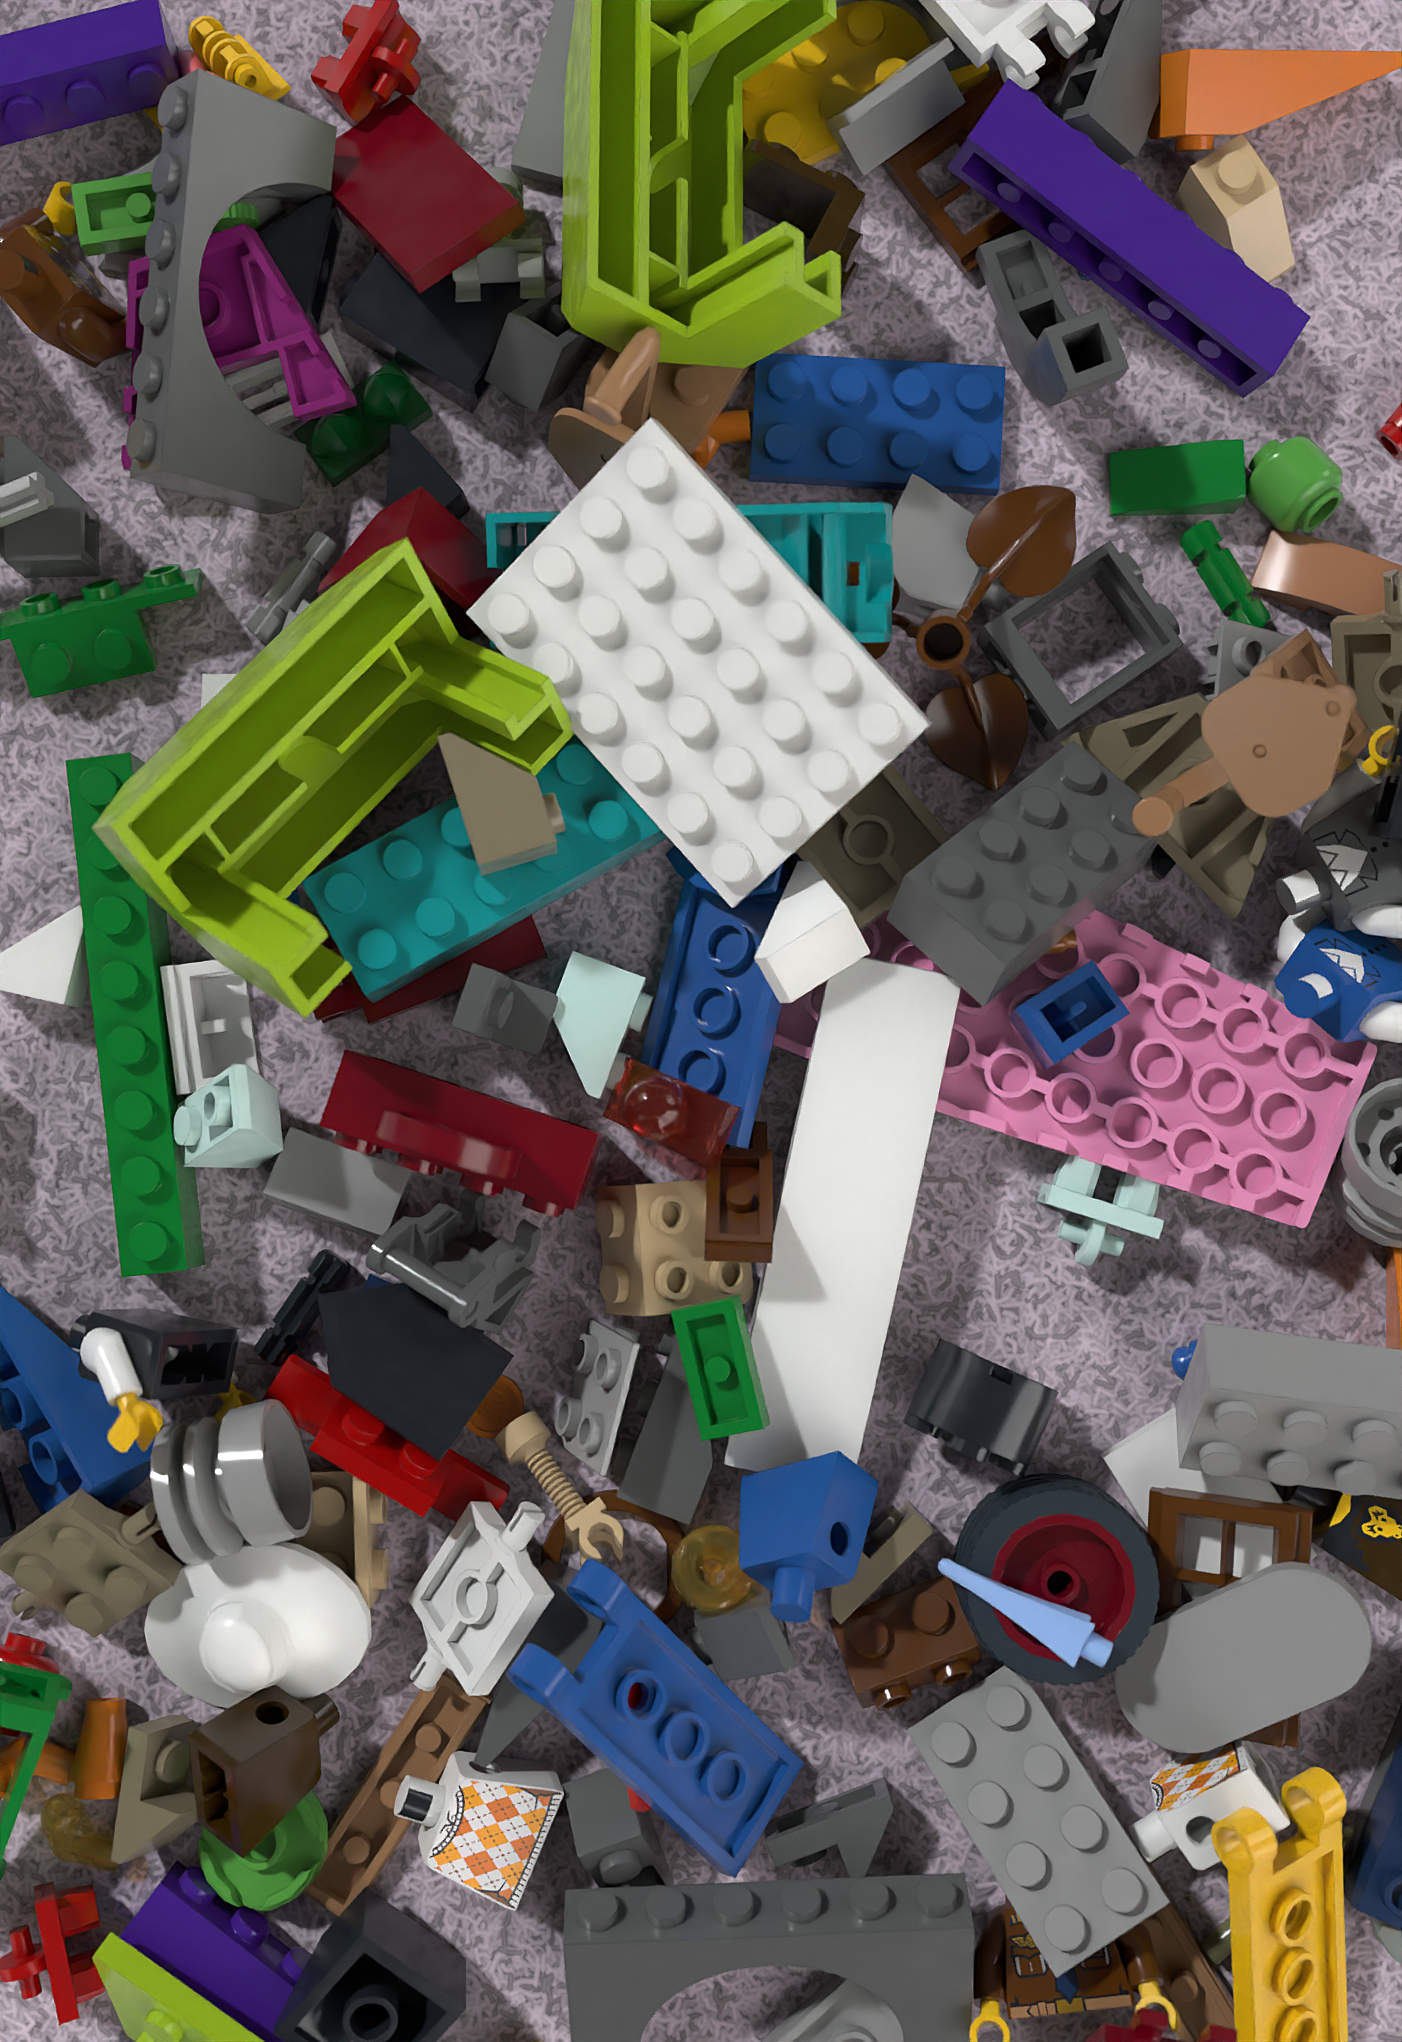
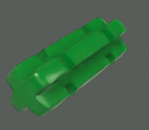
[1180,520,1271,628]

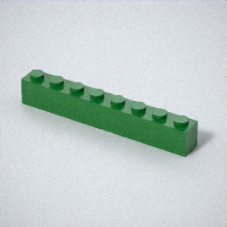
[65,752,205,1278]

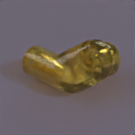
[40,1793,120,1873]

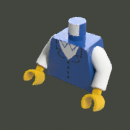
[1274,905,1402,1043]

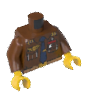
[0,181,132,368]
[969,1894,1180,2042]

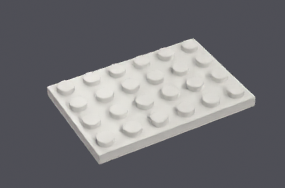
[466,418,933,908]

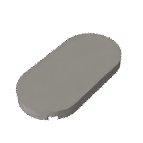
[1114,1561,1372,1753]

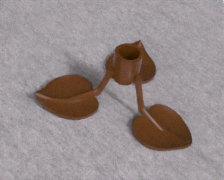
[850,485,1077,792]

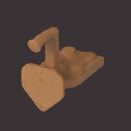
[548,326,752,491]
[1132,628,1373,837]

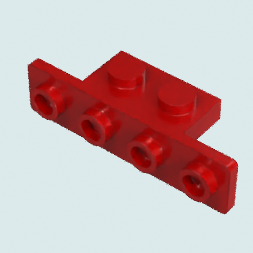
[262,1354,511,1523]

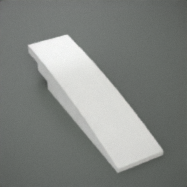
[724,956,961,1472]

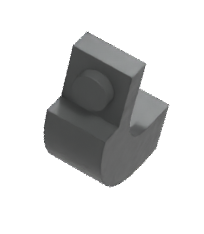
[975,229,1130,406]

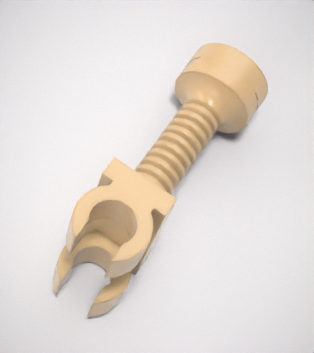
[494,1411,623,1568]

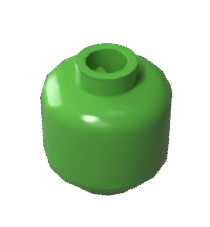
[1246,436,1343,532]

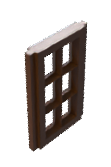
[881,34,1146,277]
[1147,1487,1313,1748]

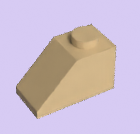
[1173,134,1295,283]

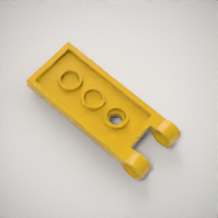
[1211,1767,1348,2042]

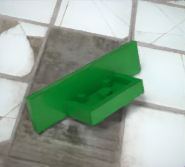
[0,564,203,699]

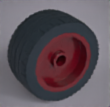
[954,1473,1160,1686]

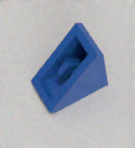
[1008,960,1130,1071]

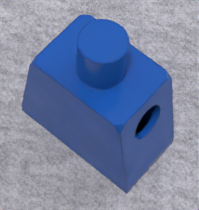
[739,1451,879,1623]

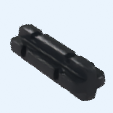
[254,1249,350,1367]

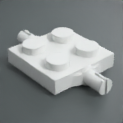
[408,1501,555,1696]

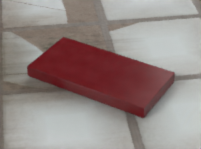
[325,94,527,293]

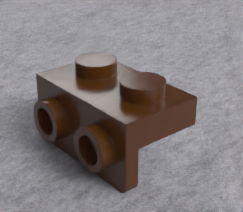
[829,1575,982,1711]

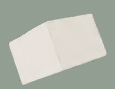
[754,861,871,1003]
[0,905,89,1008]

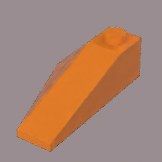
[1148,49,1402,152]

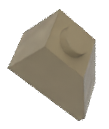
[437,733,566,876]

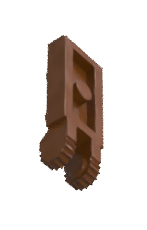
[704,1121,773,1263]

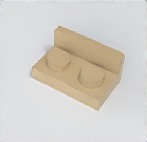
[297,1468,390,1609]

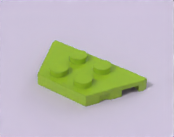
[92,1932,264,2042]

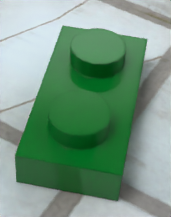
[671,1294,770,1441]

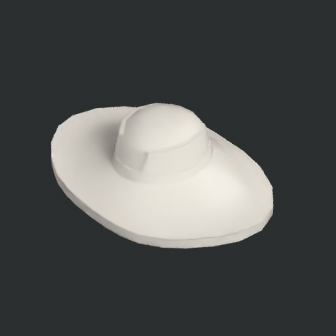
[144,1541,372,1708]

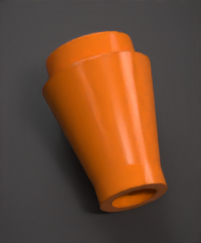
[68,1698,128,1800]

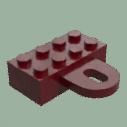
[319,1049,605,1218]

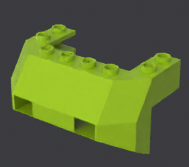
[561,0,841,368]
[92,537,575,1018]

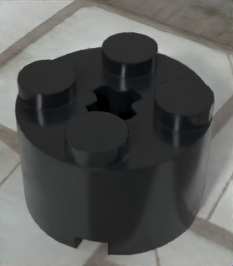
[903,1338,1059,1477]

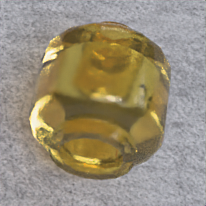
[671,1524,755,1614]

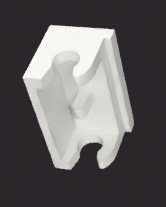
[160,960,260,1096]

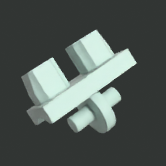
[1037,1154,1164,1267]

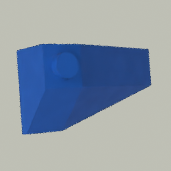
[0,1285,156,1516]

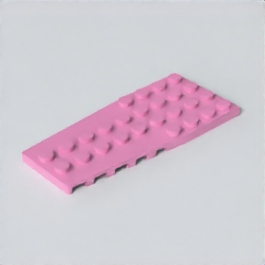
[772,909,1378,1228]

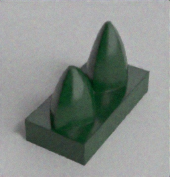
[293,359,434,488]

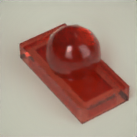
[602,1057,741,1168]

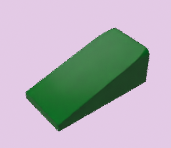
[1108,439,1246,516]

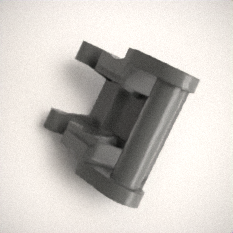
[365,1188,541,1335]

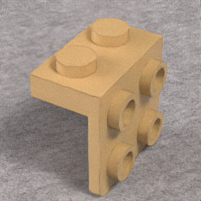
[594,1178,753,1317]

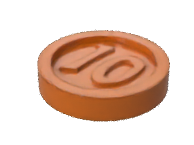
[466,1374,524,1439]

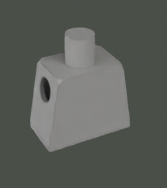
[892,474,1010,618]

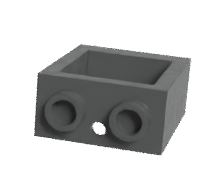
[976,540,1184,742]

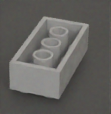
[1175,1323,1402,1499]

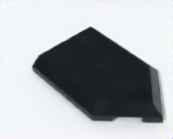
[317,1282,514,1463]

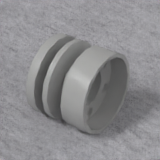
[1330,1078,1402,1248]
[151,1399,313,1565]

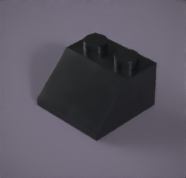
[273,1886,466,2042]

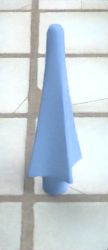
[938,1559,1113,1668]

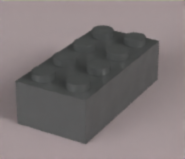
[886,740,1164,1007]

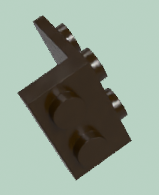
[743,139,866,299]

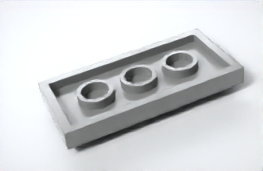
[906,1666,1170,1978]

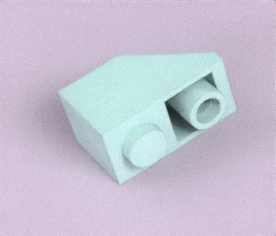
[553,951,654,1100]
[173,1064,283,1168]

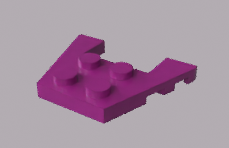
[121,223,357,471]

